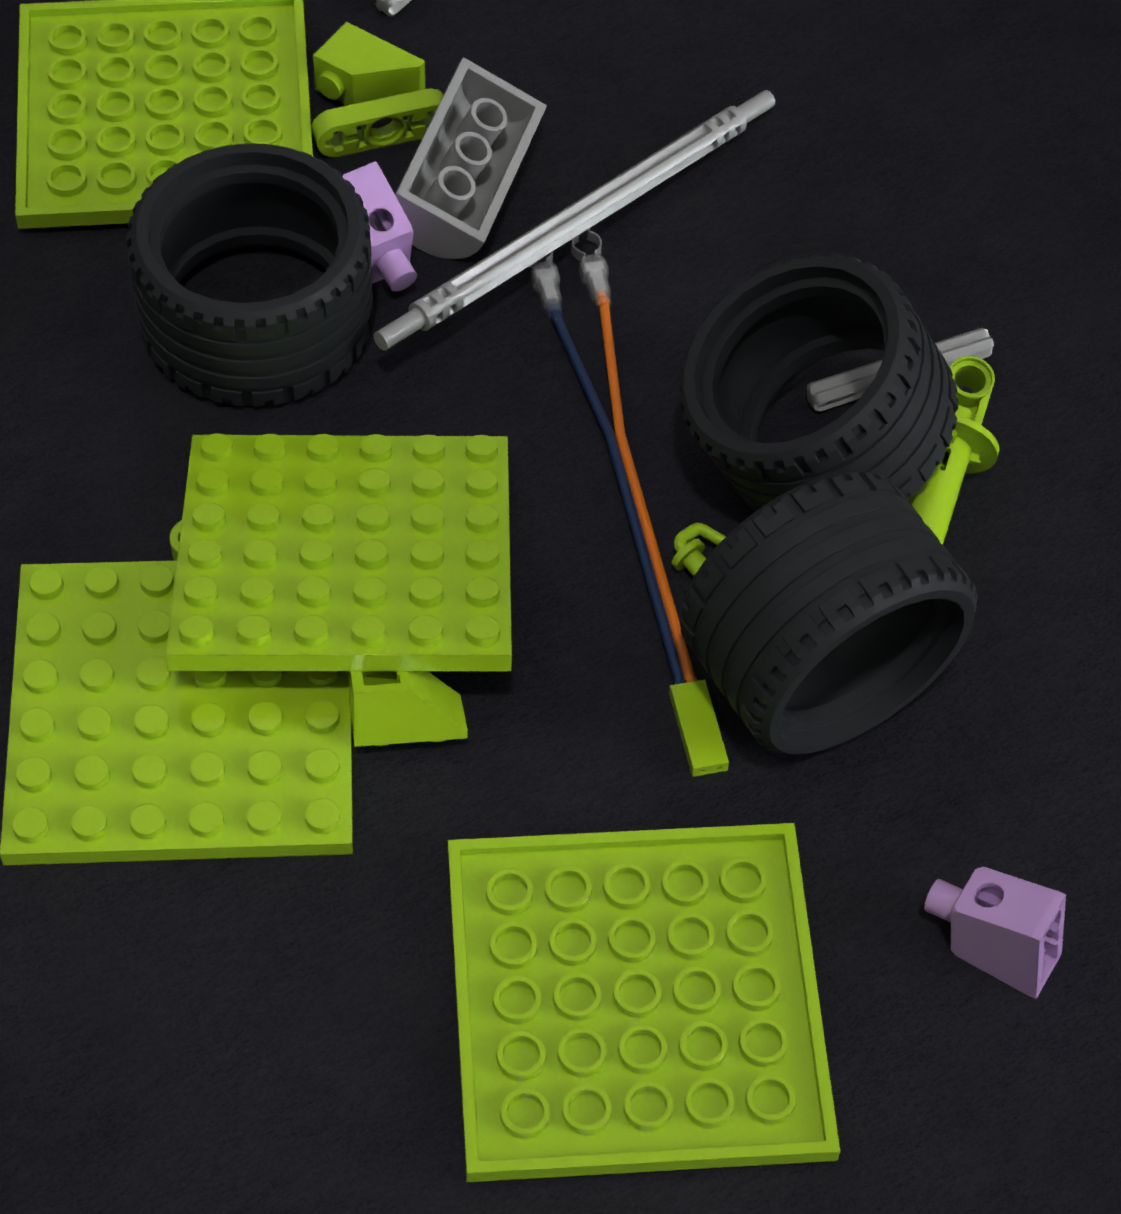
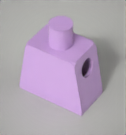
[343,161,417,292]
[924,867,1066,999]

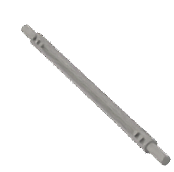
[373,90,775,351]

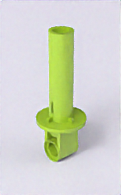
[907,356,1000,545]

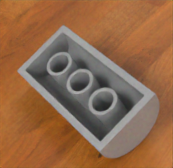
[395,57,547,259]

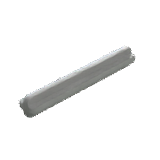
[806,328,994,412]

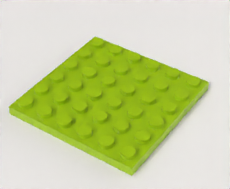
[15,0,313,229]
[166,433,512,671]
[0,561,353,865]
[448,823,840,1182]

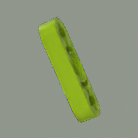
[311,89,444,157]

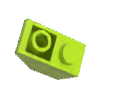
[349,671,468,747]

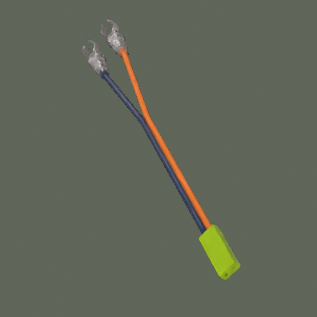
[529,228,729,777]

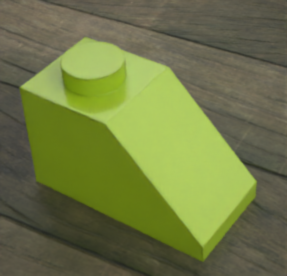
[313,22,425,106]

